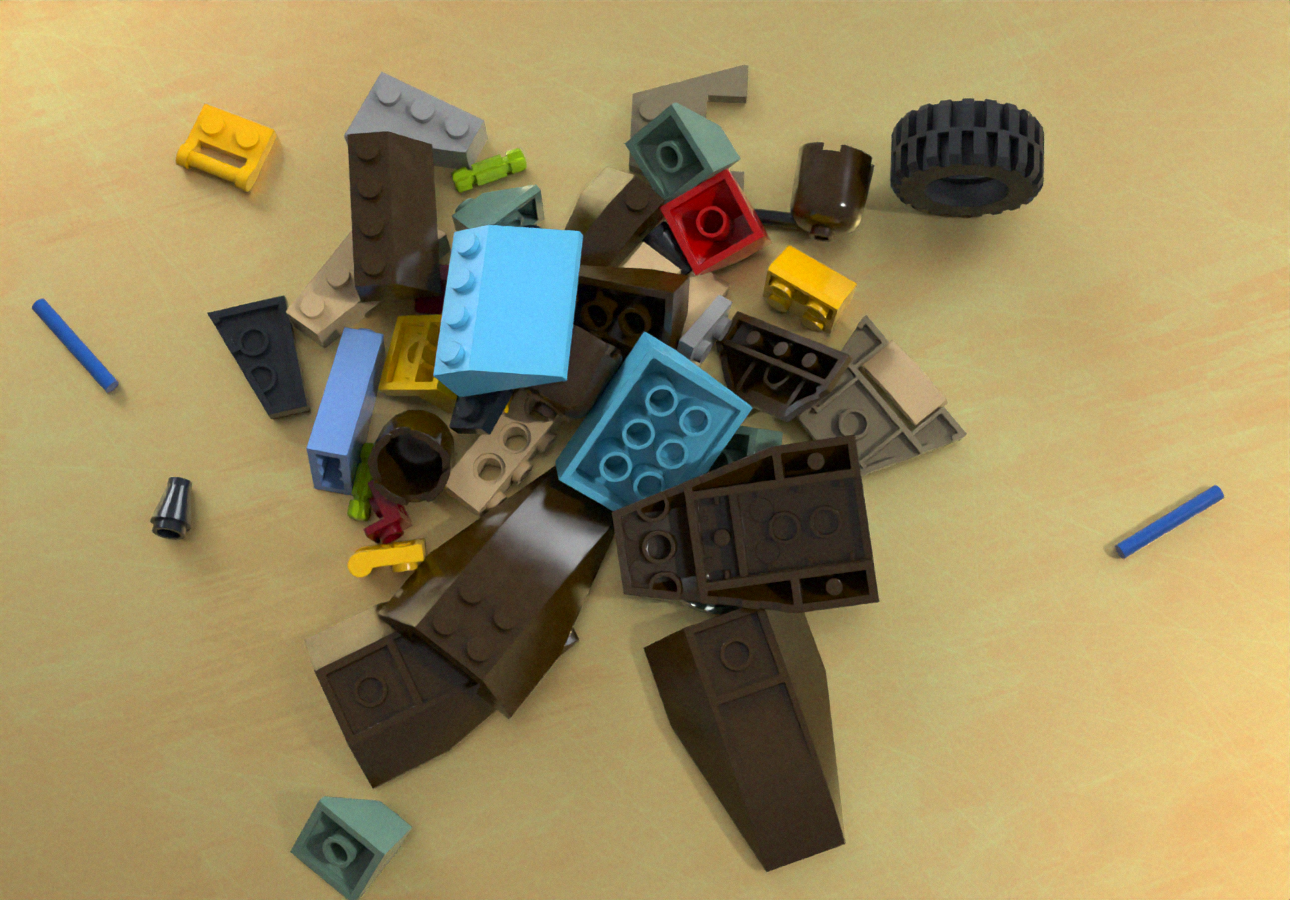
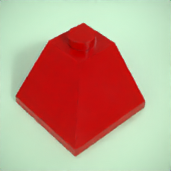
[660,168,772,276]

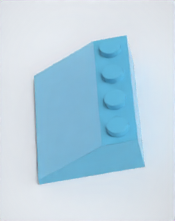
[433,225,583,397]
[555,331,752,511]

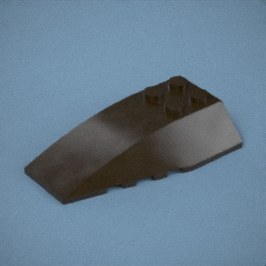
[612,434,879,613]
[378,465,615,720]

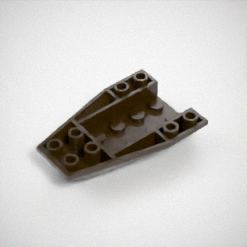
[304,602,580,789]
[644,608,846,872]

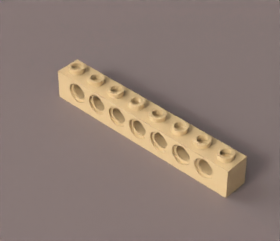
[444,242,681,518]

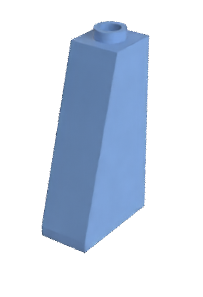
[306,327,386,496]

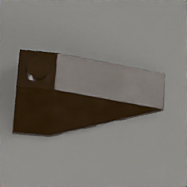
[564,166,665,267]
[573,265,690,357]

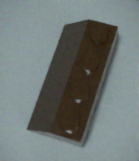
[347,131,442,302]

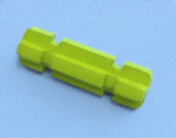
[452,148,527,192]
[347,443,374,521]

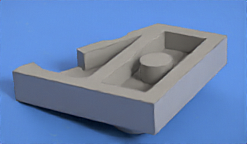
[677,295,732,367]

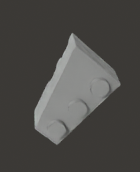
[344,72,488,170]

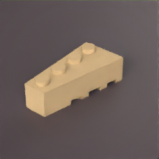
[286,229,451,348]

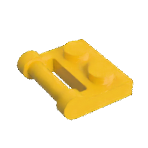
[175,103,277,192]
[348,538,427,578]

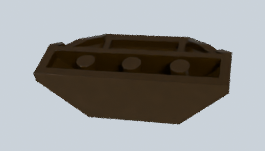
[716,311,853,422]

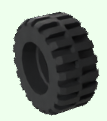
[890,98,1044,217]

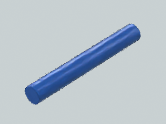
[32,298,119,393]
[1115,485,1224,559]

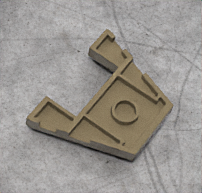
[629,65,748,192]
[797,315,967,476]

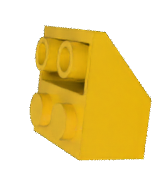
[763,245,857,334]

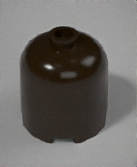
[790,142,874,242]
[524,325,624,421]
[368,410,454,506]

